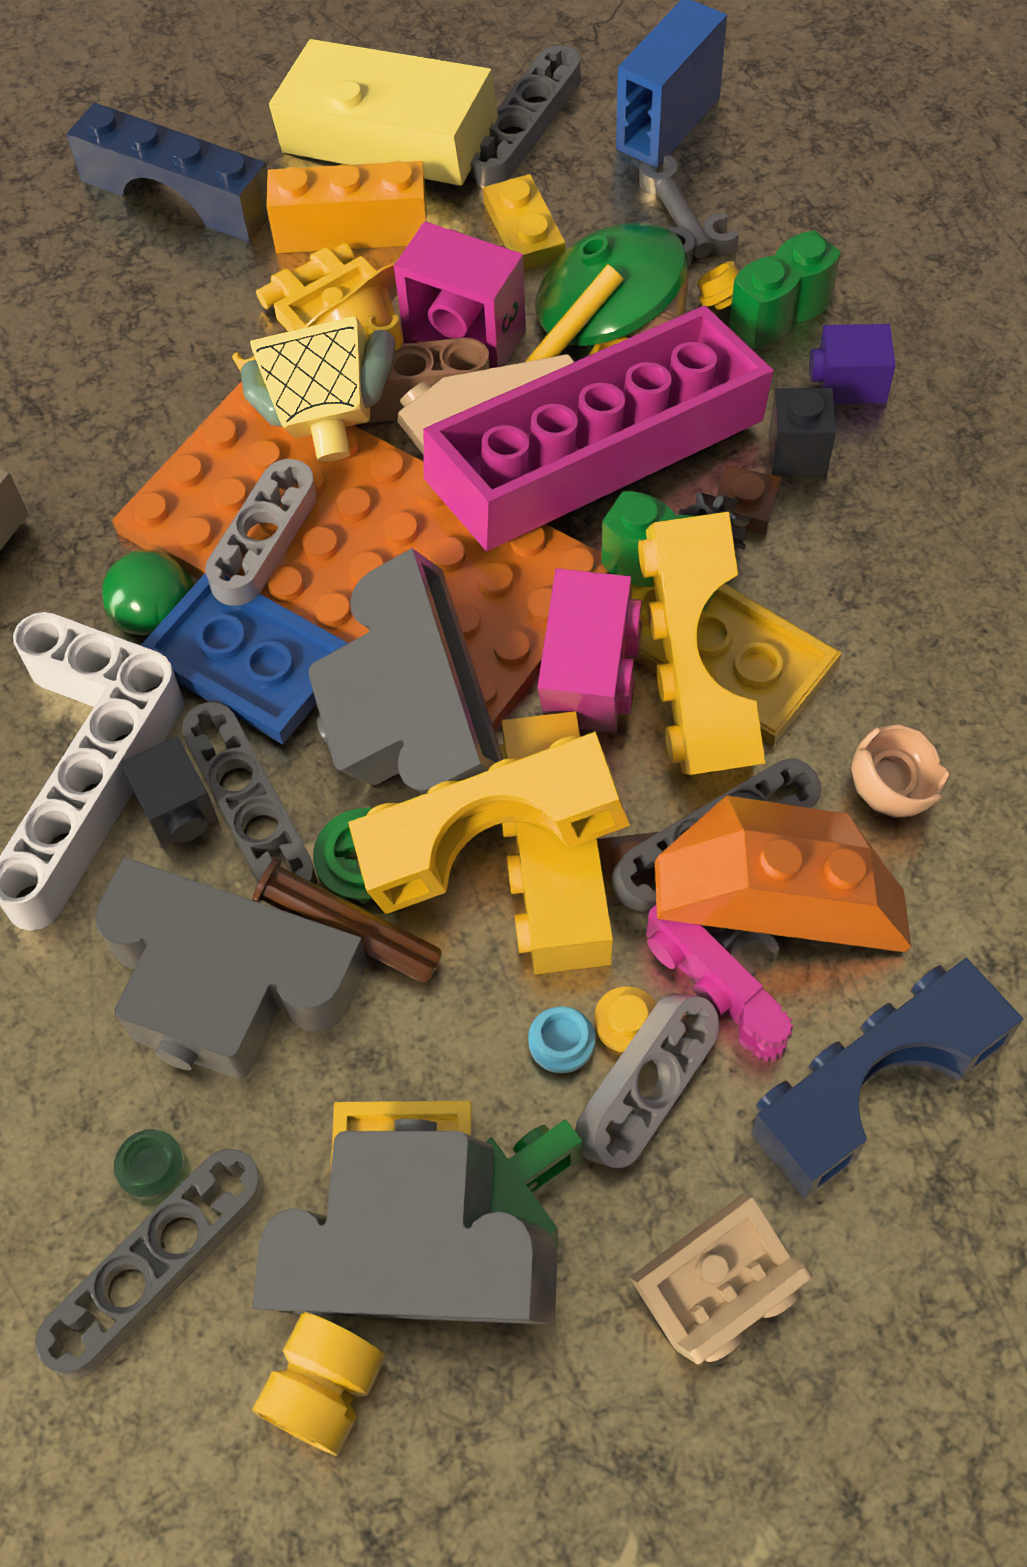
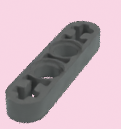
[469,45,581,187]
[182,702,317,885]
[611,759,821,911]
[35,1149,264,1379]

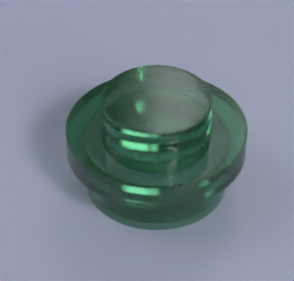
[114,1129,185,1200]

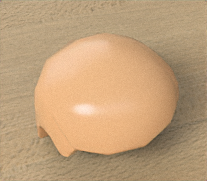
[851,723,950,818]

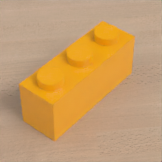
[267,161,428,254]

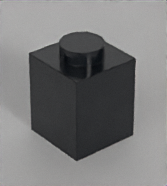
[769,388,836,476]
[120,736,219,849]

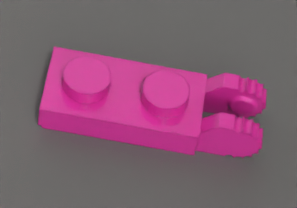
[646,905,794,1063]

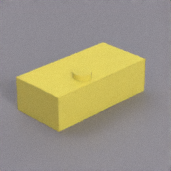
[269,39,498,186]

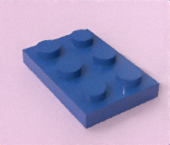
[141,572,348,744]

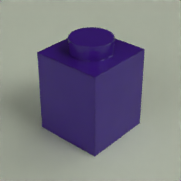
[809,324,896,404]

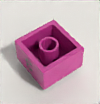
[394,221,526,369]
[538,568,643,733]

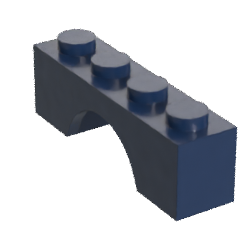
[66,102,269,242]
[751,957,1024,1200]

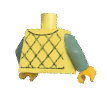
[232,314,404,462]

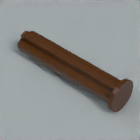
[252,856,442,982]

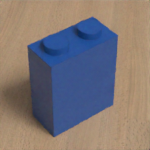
[616,0,727,168]

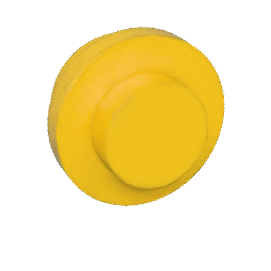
[696,261,742,310]
[594,986,657,1052]

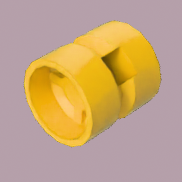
[252,1312,386,1456]

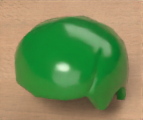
[102,549,193,636]

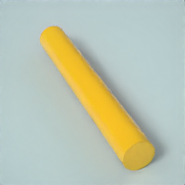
[525,264,624,362]

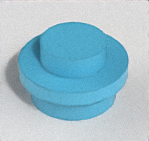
[528,1006,595,1073]

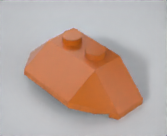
[655,795,912,952]

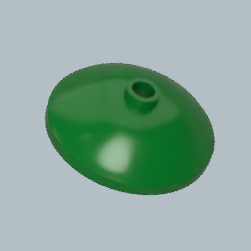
[535,222,688,346]

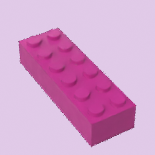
[423,305,774,551]

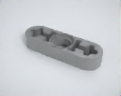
[205,459,317,606]
[575,993,719,1168]

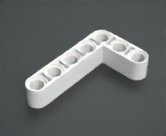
[0,612,184,931]

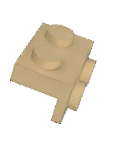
[629,1194,813,1364]

